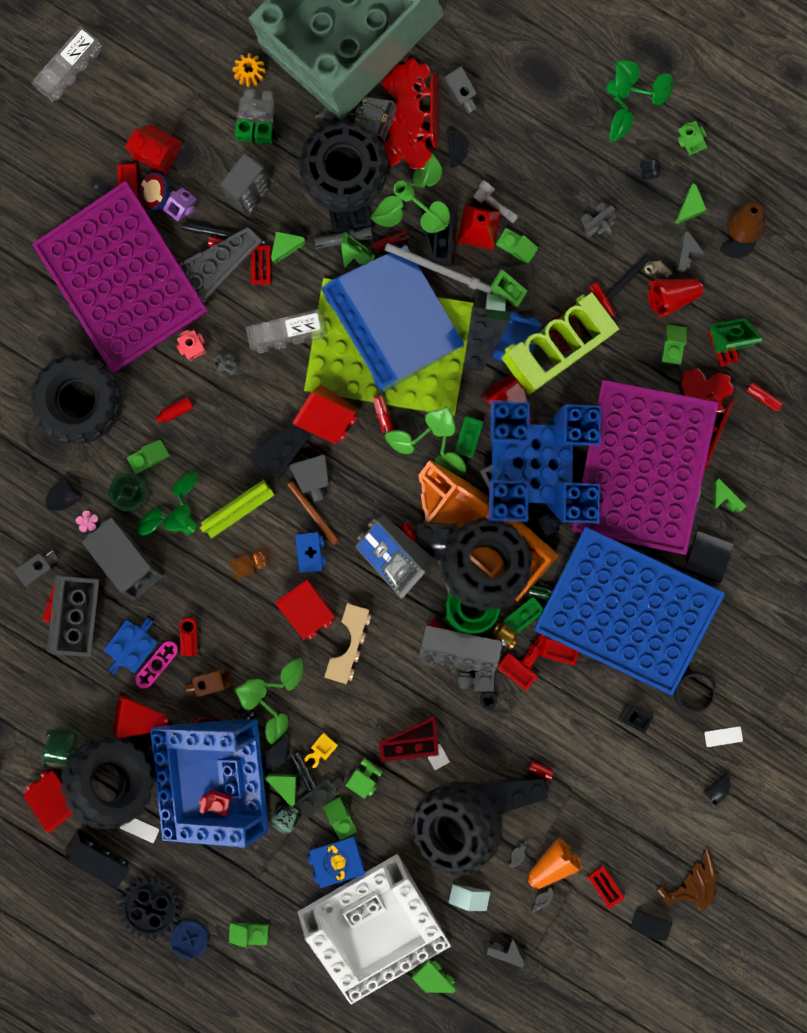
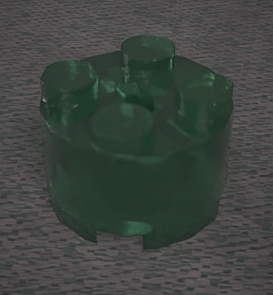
[108,473,150,512]
[42,729,78,769]

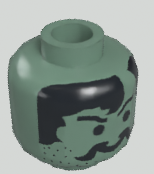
[271,805,300,834]

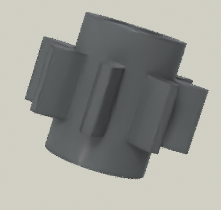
[213,353,237,378]

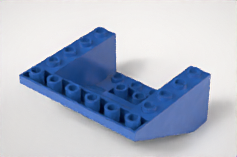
[321,246,465,394]
[150,719,269,847]

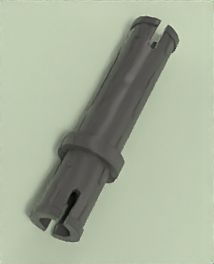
[314,227,373,249]

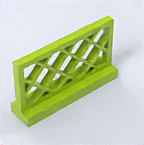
[200,479,275,539]

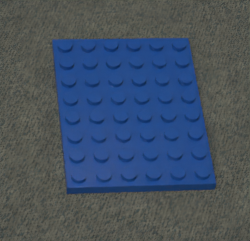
[534,526,725,696]

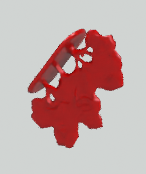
[382,57,439,169]
[680,368,735,470]

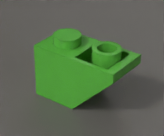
[412,959,456,993]

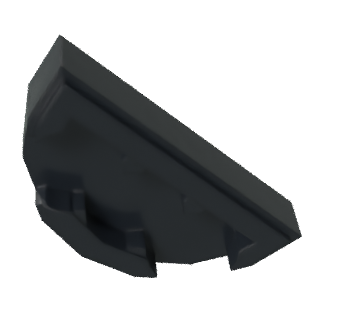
[447,129,468,168]
[720,240,756,259]

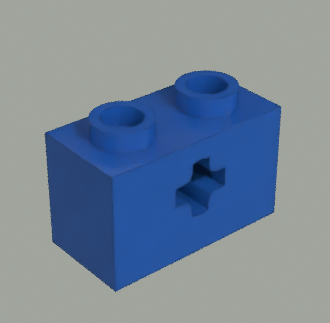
[295,532,326,573]

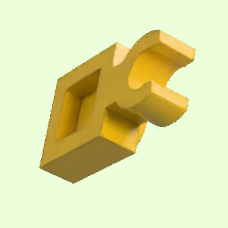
[305,733,338,768]

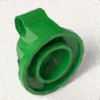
[442,593,500,634]

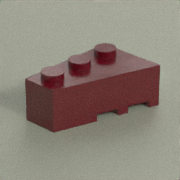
[379,716,439,763]

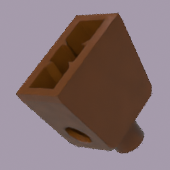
[185,667,234,697]

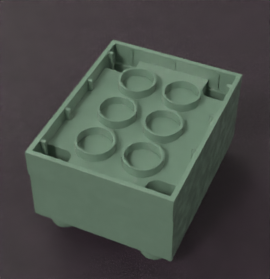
[249,0,443,121]

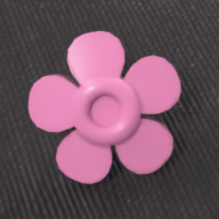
[76,511,98,532]

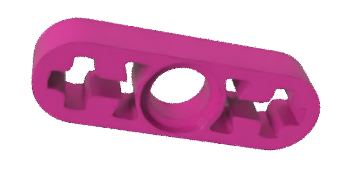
[135,641,179,688]

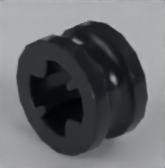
[480,692,497,709]

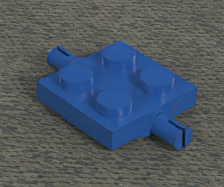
[103,618,158,675]

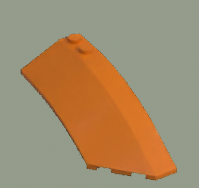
[419,460,559,601]

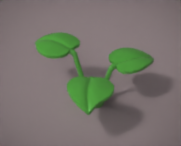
[370,152,450,233]
[384,407,467,476]
[235,657,304,745]

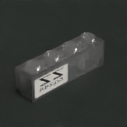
[31,26,102,103]
[246,309,328,353]

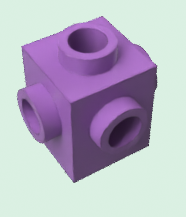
[163,187,197,222]

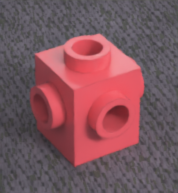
[176,330,207,361]

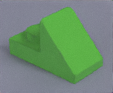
[496,228,538,264]
[341,232,375,267]
[491,270,527,307]
[661,324,687,365]
[127,440,170,475]
[712,479,746,512]
[323,797,357,840]
[229,922,269,948]

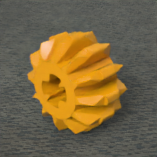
[233,53,265,87]

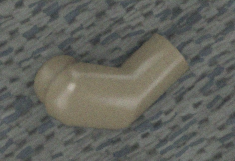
[644,261,672,279]

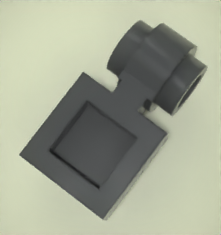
[457,671,495,692]

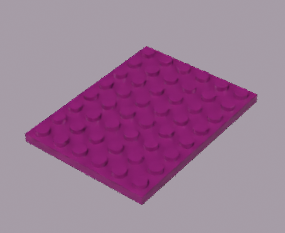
[32,181,209,373]
[572,380,719,555]

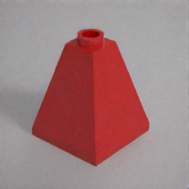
[457,205,501,250]
[480,374,532,424]
[112,694,168,738]

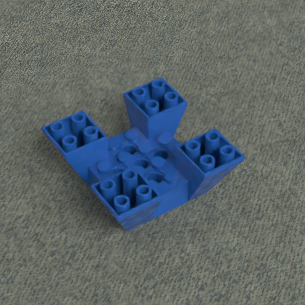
[489,401,601,523]

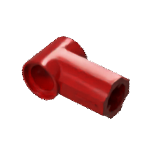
[179,617,198,656]

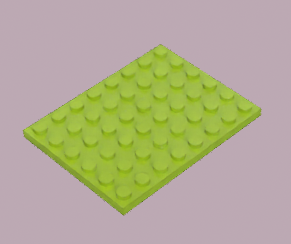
[304,278,474,416]

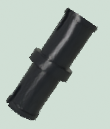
[290,751,318,791]

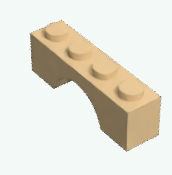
[324,603,372,684]

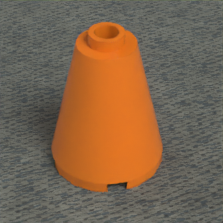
[528,838,582,889]

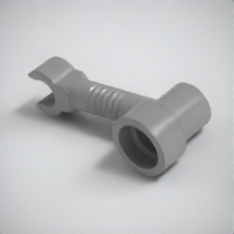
[473,180,518,223]

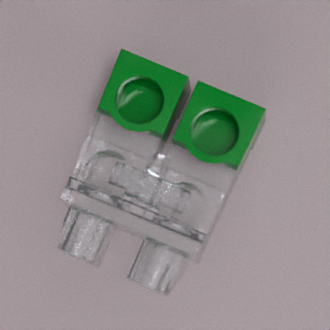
[235,89,276,145]

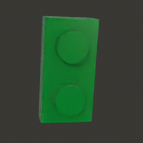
[454,416,483,459]
[503,597,543,634]

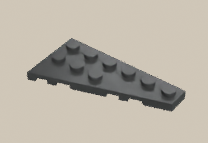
[179,227,263,303]

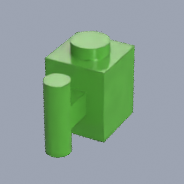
[346,757,383,799]

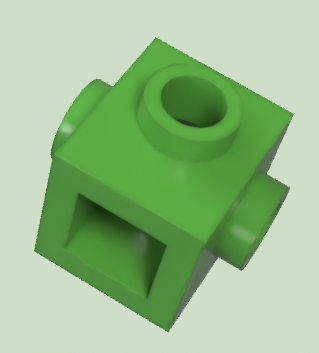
[677,121,707,156]

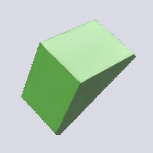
[675,183,707,224]
[271,232,306,265]
[265,774,297,807]

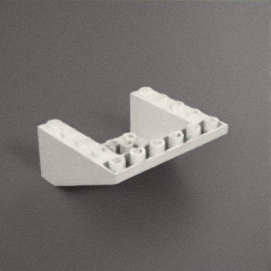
[298,854,451,1004]

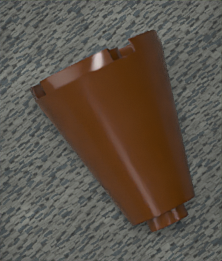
[727,202,766,243]

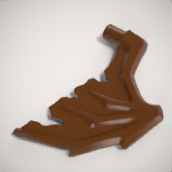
[656,848,718,911]

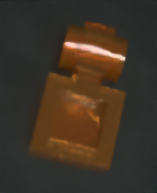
[230,551,269,579]

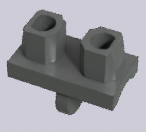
[581,202,617,238]

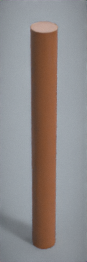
[287,481,339,546]

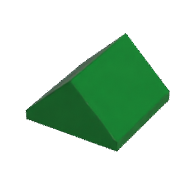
[710,318,762,354]

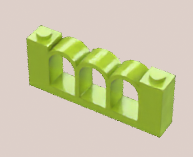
[501,293,619,395]

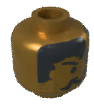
[488,622,517,651]

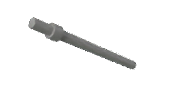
[385,243,492,294]

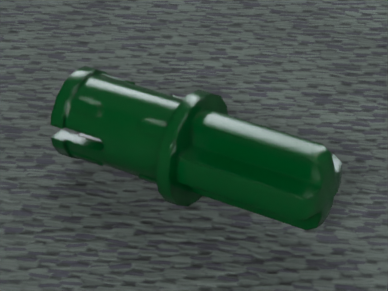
[528,585,553,601]

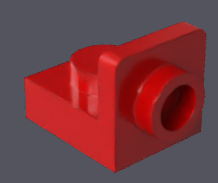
[199,789,232,817]

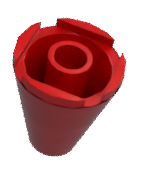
[648,279,704,318]

